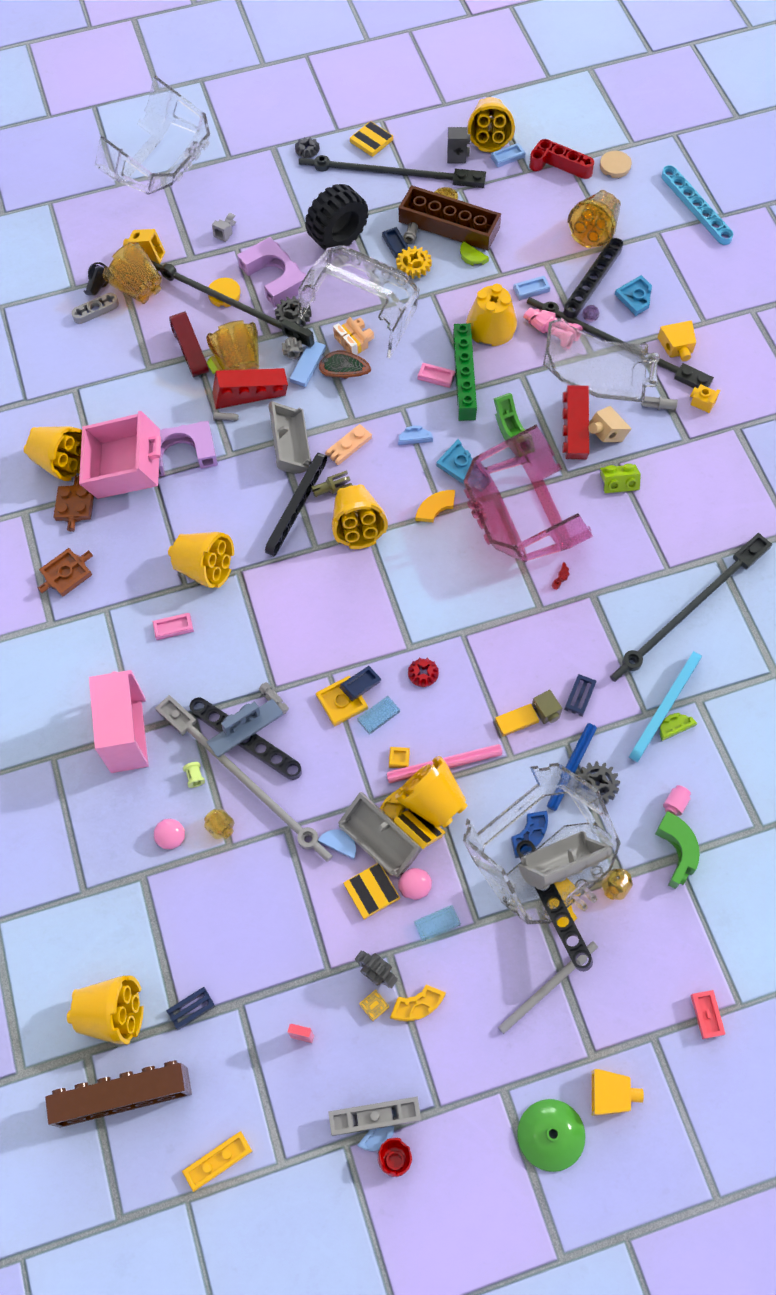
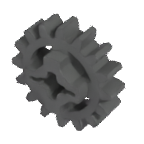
[275,296,312,326]
[575,761,620,806]
[355,950,398,989]

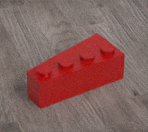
[212,368,288,409]
[562,385,589,459]

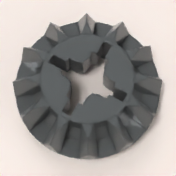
[295,137,320,158]

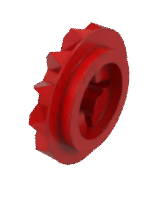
[408,657,439,687]

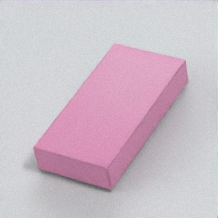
[418,363,455,388]
[152,613,194,640]

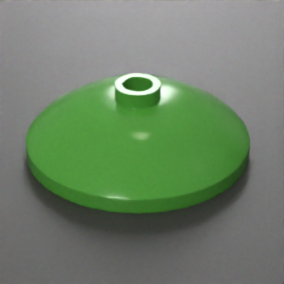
[517,1099,585,1172]

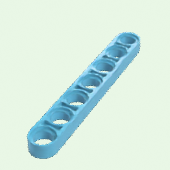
[661,165,734,245]
[629,651,702,763]

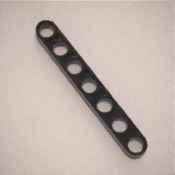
[563,238,623,318]
[265,452,327,556]
[190,697,302,780]
[516,840,593,972]

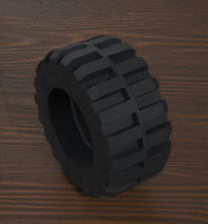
[305,184,369,252]

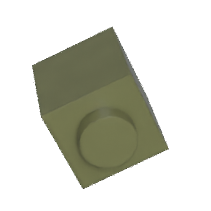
[532,689,563,724]

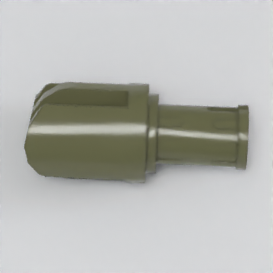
[311,470,353,497]

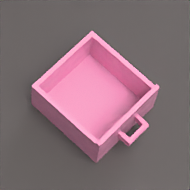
[79,411,161,499]
[89,670,149,773]

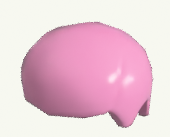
[154,818,185,850]
[398,868,432,900]

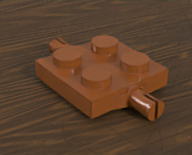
[53,475,94,532]
[37,548,93,597]

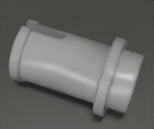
[403,222,418,244]

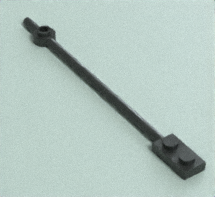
[299,155,486,188]
[147,260,314,348]
[527,297,714,388]
[610,532,773,682]

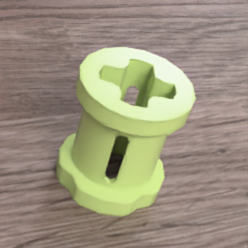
[183,762,205,788]

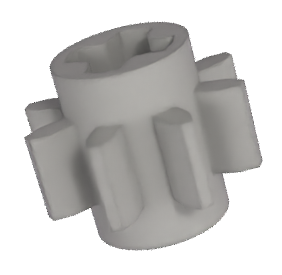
[282,337,303,359]

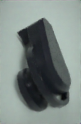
[84,262,110,295]

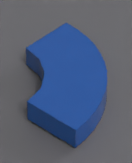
[511,811,548,858]

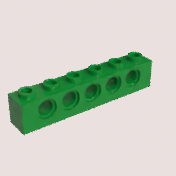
[453,323,477,421]

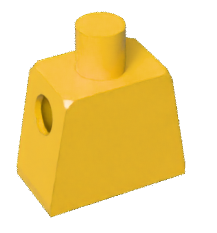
[123,229,165,264]
[658,320,696,362]
[591,1069,644,1116]

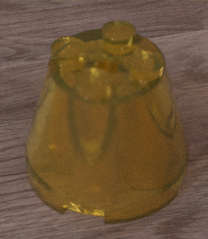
[567,190,621,248]
[103,242,162,304]
[206,320,259,370]

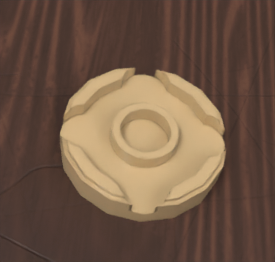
[600,151,632,178]

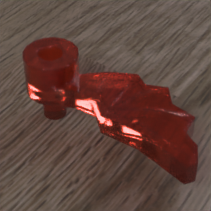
[552,562,570,589]

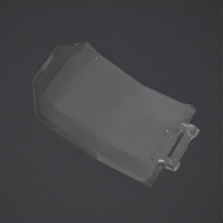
[543,318,660,402]

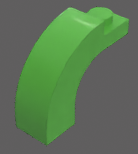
[493,393,535,456]
[655,811,700,889]

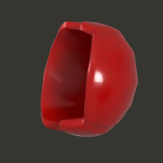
[378,1138,412,1177]

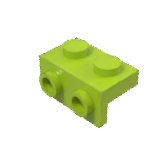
[600,464,641,493]

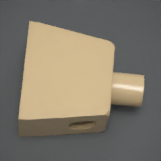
[589,406,632,442]

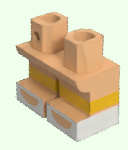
[333,317,374,355]

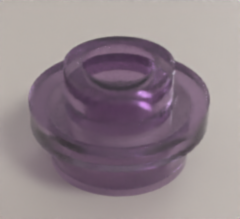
[582,305,599,321]

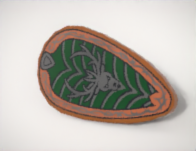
[319,350,371,379]

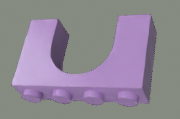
[237,237,308,307]
[159,421,218,477]

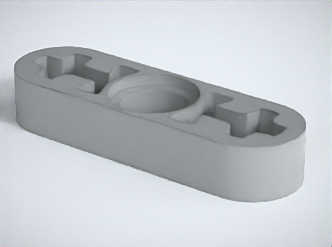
[72,293,119,324]

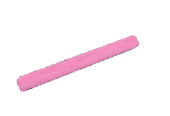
[386,744,502,783]

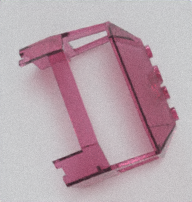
[463,424,593,562]

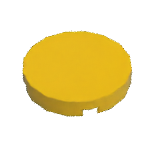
[208,278,241,307]

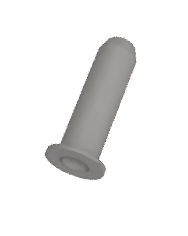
[213,410,239,421]

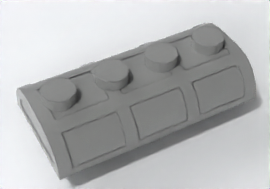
[269,401,311,474]
[338,792,422,878]
[518,831,612,890]

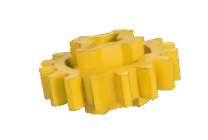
[396,246,432,279]

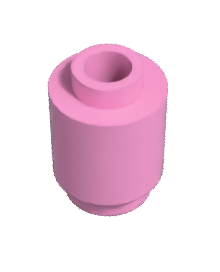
[663,785,691,816]

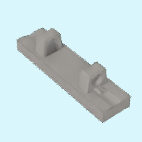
[328,1096,421,1136]

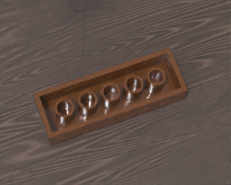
[398,185,501,251]
[45,1060,192,1128]

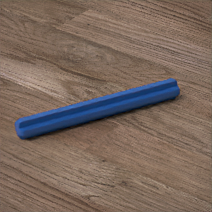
[547,723,597,811]

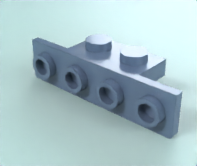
[207,699,283,757]

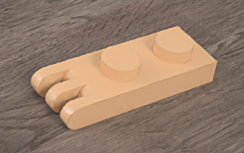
[325,424,372,465]

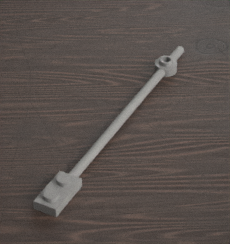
[155,695,333,862]

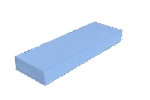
[290,341,326,387]

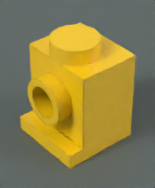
[690,384,721,413]

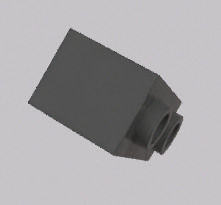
[447,127,470,163]

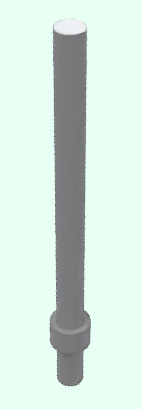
[498,941,598,1034]

